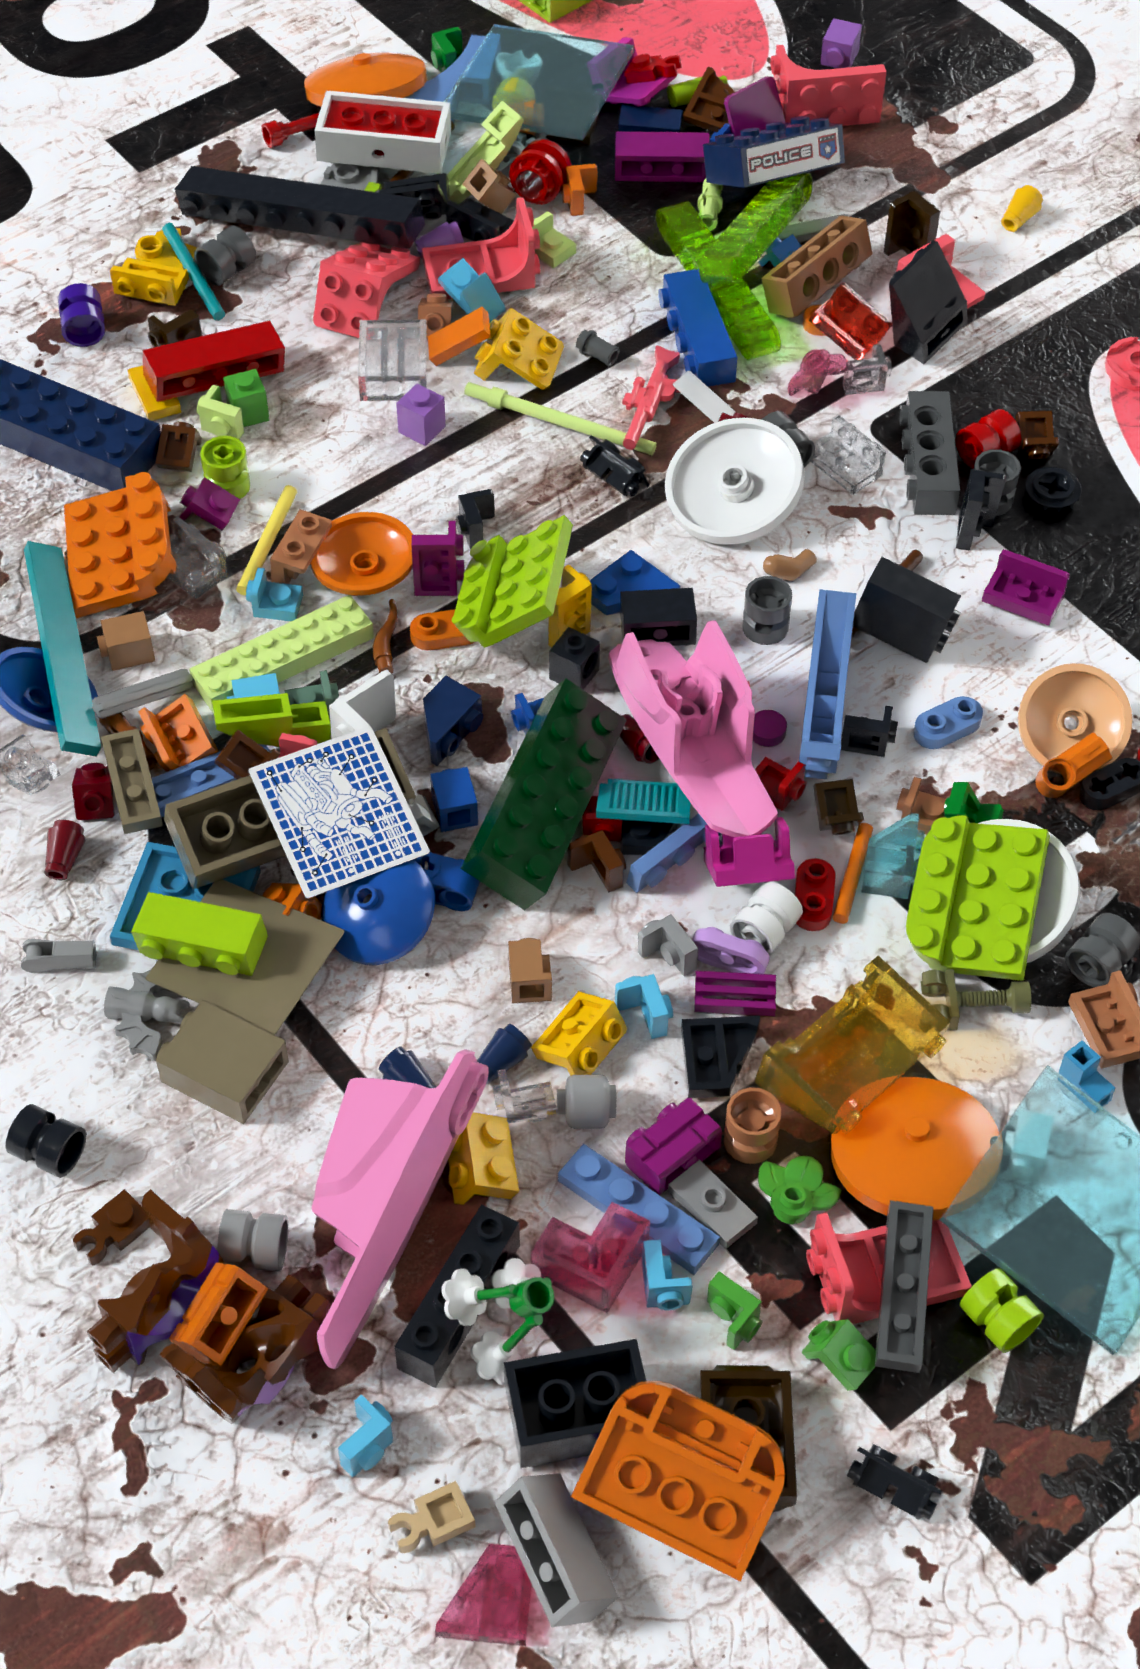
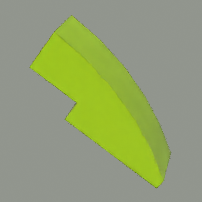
[212,693,331,747]

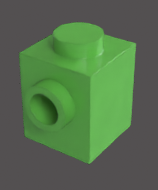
[223,369,270,428]

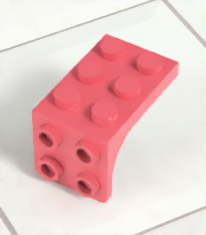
[771,44,886,126]
[422,197,540,299]
[313,242,420,340]
[806,1212,972,1324]

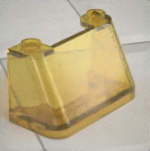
[754,955,951,1134]

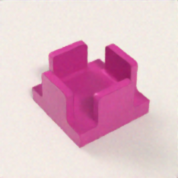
[703,817,795,887]

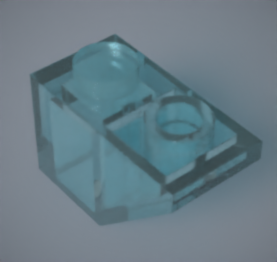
[861,813,925,899]

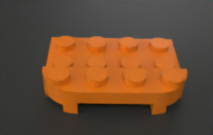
[64,472,176,618]
[571,1381,785,1582]

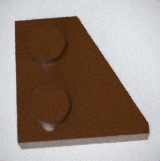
[683,66,735,132]

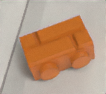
[169,1263,268,1367]

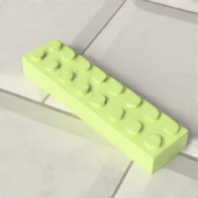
[189,595,374,713]

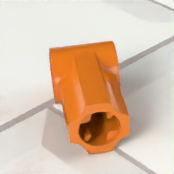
[1035,732,1113,798]

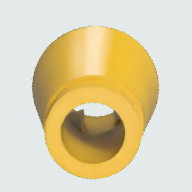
[1001,185,1043,232]

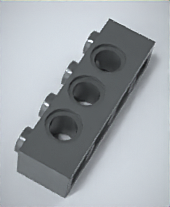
[899,391,960,515]

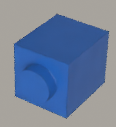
[430,767,478,832]

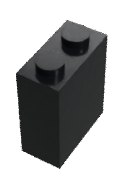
[853,557,961,663]

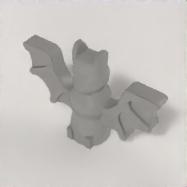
[104,960,190,1061]

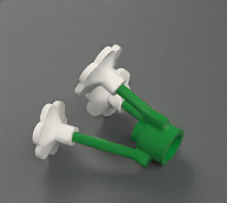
[442,1258,554,1385]

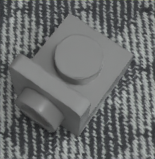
[638,914,698,976]

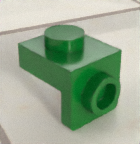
[431,27,462,72]
[944,782,1004,823]

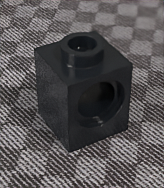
[549,627,600,690]

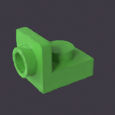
[707,1271,762,1350]

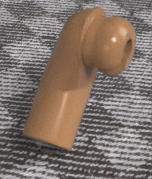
[763,549,817,581]

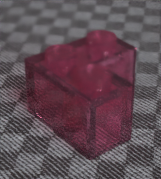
[531,1202,650,1314]

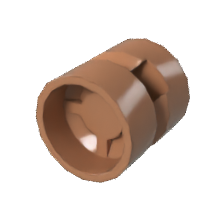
[724,1087,781,1164]

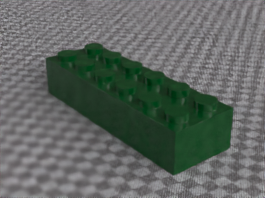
[460,678,627,911]

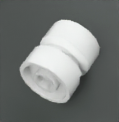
[730,882,803,955]

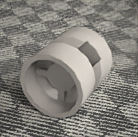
[217,1209,288,1272]

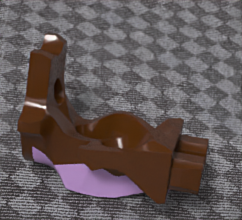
[159,1274,332,1424]

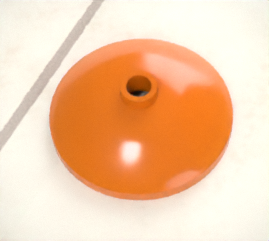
[310,512,413,596]

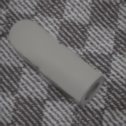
[21,939,97,973]

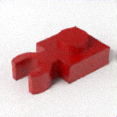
[624,54,682,84]

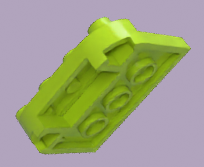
[452,515,573,648]
[906,815,1050,981]

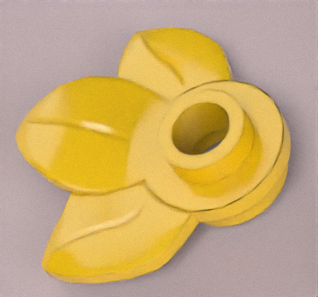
[134,228,197,269]

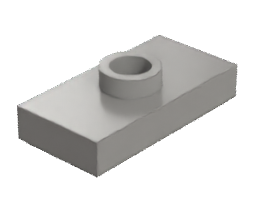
[668,1160,758,1249]

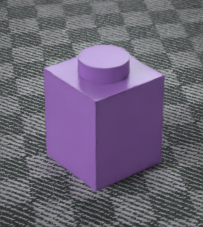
[820,18,862,68]
[396,383,446,446]

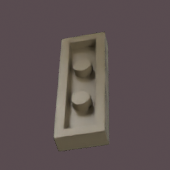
[101,728,163,834]

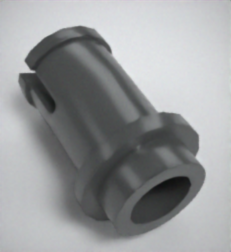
[576,330,620,367]

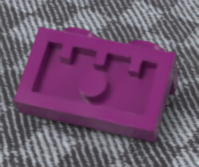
[411,521,465,596]

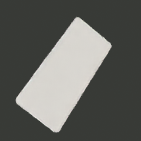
[673,371,735,423]

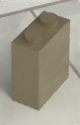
[156,1000,289,1124]

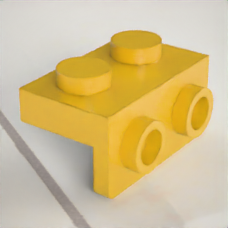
[110,257,189,306]
[448,1112,519,1205]

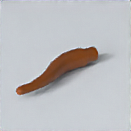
[373,599,397,674]

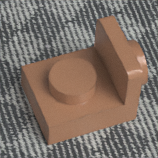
[896,777,946,835]

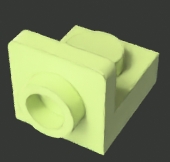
[532,211,576,269]

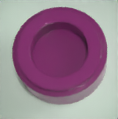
[753,710,787,747]

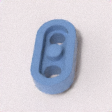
[913,696,983,749]

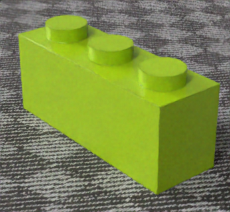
[131,892,268,976]

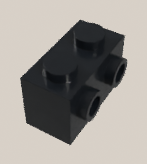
[620,588,697,646]

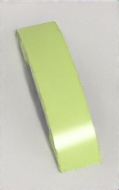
[437,101,524,204]

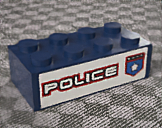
[703,116,845,188]

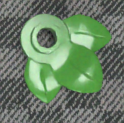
[758,1156,841,1224]

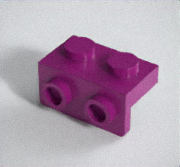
[982,549,1070,626]

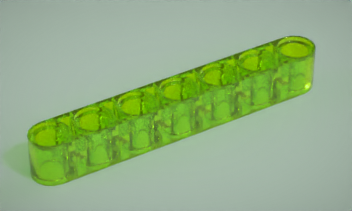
[699,172,813,285]
[656,201,781,361]

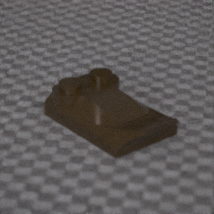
[700,1365,797,1512]

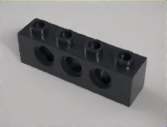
[394,1204,520,1388]

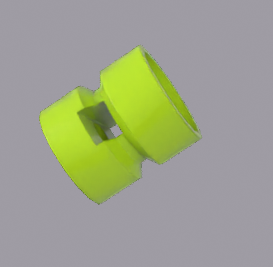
[200,436,251,499]
[959,1268,1044,1353]

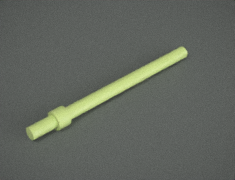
[464,382,657,455]

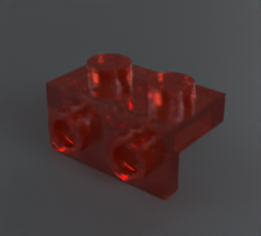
[809,282,892,363]

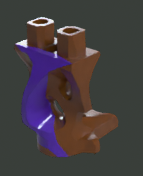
[87,1189,225,1373]

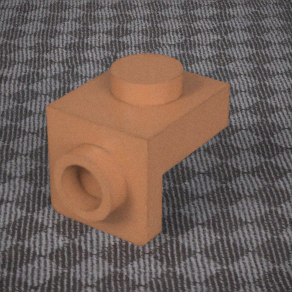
[418,293,454,339]

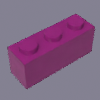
[615,131,710,182]

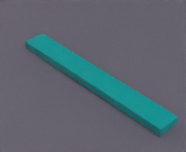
[24,541,102,757]

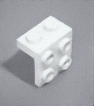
[329,670,396,739]

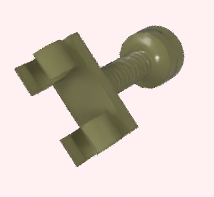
[920,969,1031,1031]

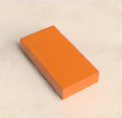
[428,307,491,366]

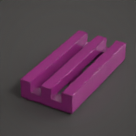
[694,971,776,1016]

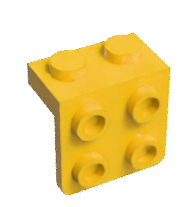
[473,308,564,390]

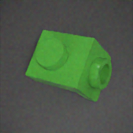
[802,1319,876,1391]

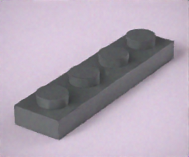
[875,1200,933,1373]

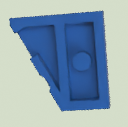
[590,550,680,616]

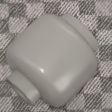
[557,1075,616,1129]

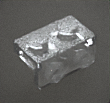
[167,516,228,599]

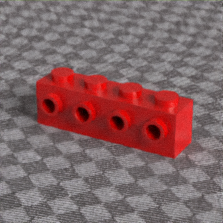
[142,320,285,402]

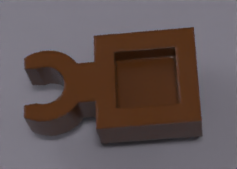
[72,1189,150,1266]

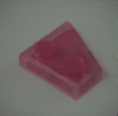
[435,1543,532,1646]

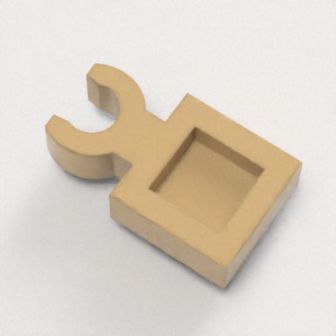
[388,1481,476,1553]

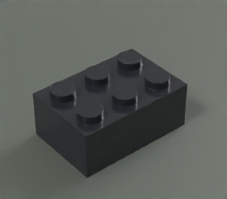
[504,1339,646,1468]

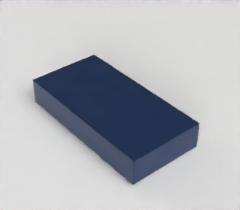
[618,105,683,132]

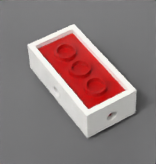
[314,90,451,174]

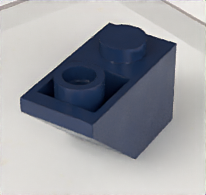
[423,675,483,766]

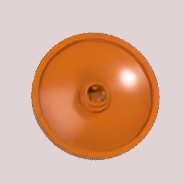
[304,53,427,106]
[831,1077,1001,1220]

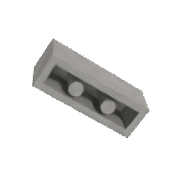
[495,1474,619,1627]

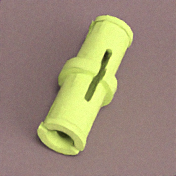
[697,179,723,231]

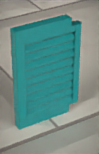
[596,779,691,824]

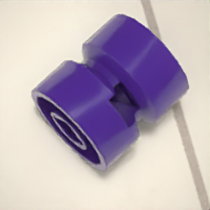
[58,283,105,347]

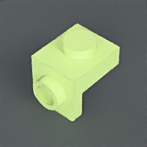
[197,385,244,439]

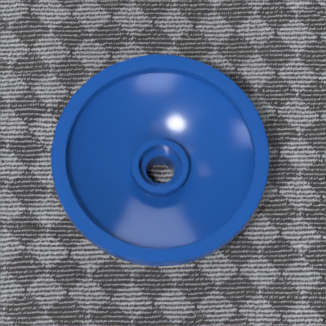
[0,647,98,732]
[321,860,435,965]

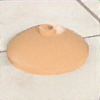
[1018,663,1132,775]

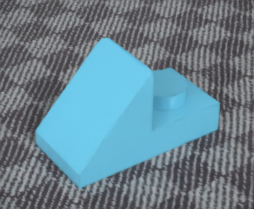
[438,258,506,323]

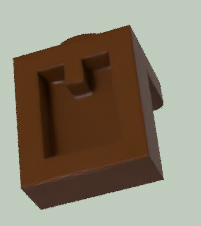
[155,422,202,472]

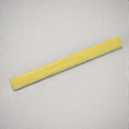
[236,485,297,596]

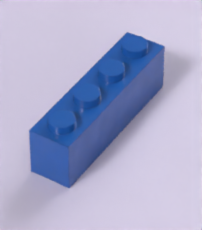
[658,268,738,387]

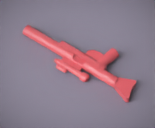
[622,345,680,450]

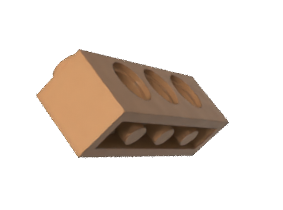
[761,215,873,318]

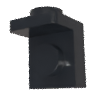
[841,706,898,757]

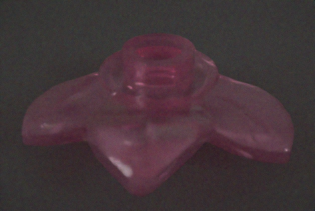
[787,349,848,396]

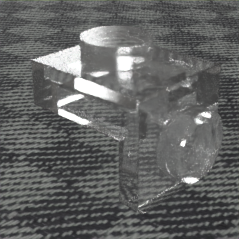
[842,344,891,395]
[0,735,61,795]
[492,1069,557,1124]

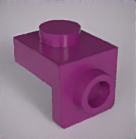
[179,477,240,531]

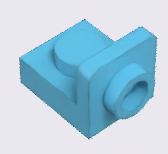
[246,568,303,621]
[641,1240,693,1310]

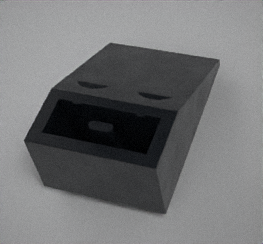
[889,239,968,364]

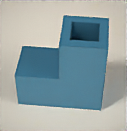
[1056,1040,1115,1115]

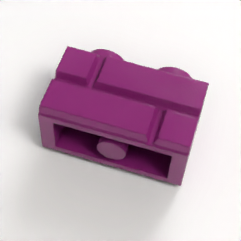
[625,1098,722,1195]

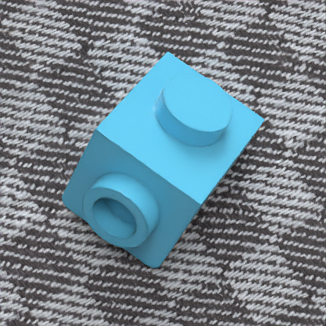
[615,974,673,1039]
[338,1394,393,1478]

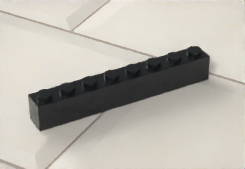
[175,166,425,249]

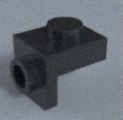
[456,489,495,549]

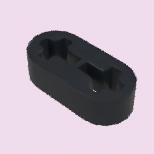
[1079,758,1140,811]

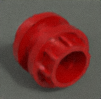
[509,139,572,205]

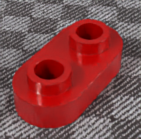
[794,858,836,931]

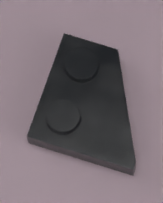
[681,1015,760,1098]

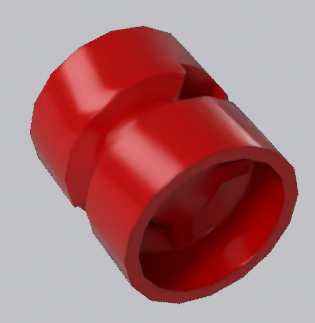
[955,409,1022,469]

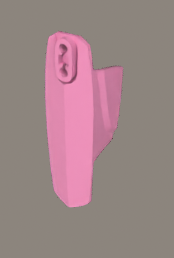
[608,620,778,837]
[311,1049,489,1369]

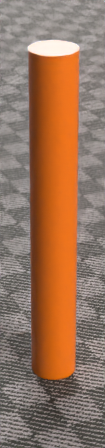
[833,823,873,924]

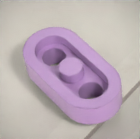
[692,927,770,974]

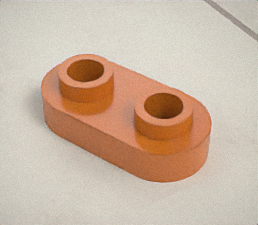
[410,609,475,650]

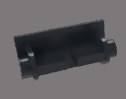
[580,435,650,497]
[847,1444,945,1520]

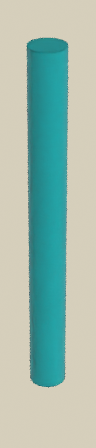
[162,223,225,321]

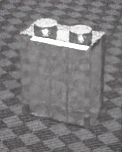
[358,319,428,401]

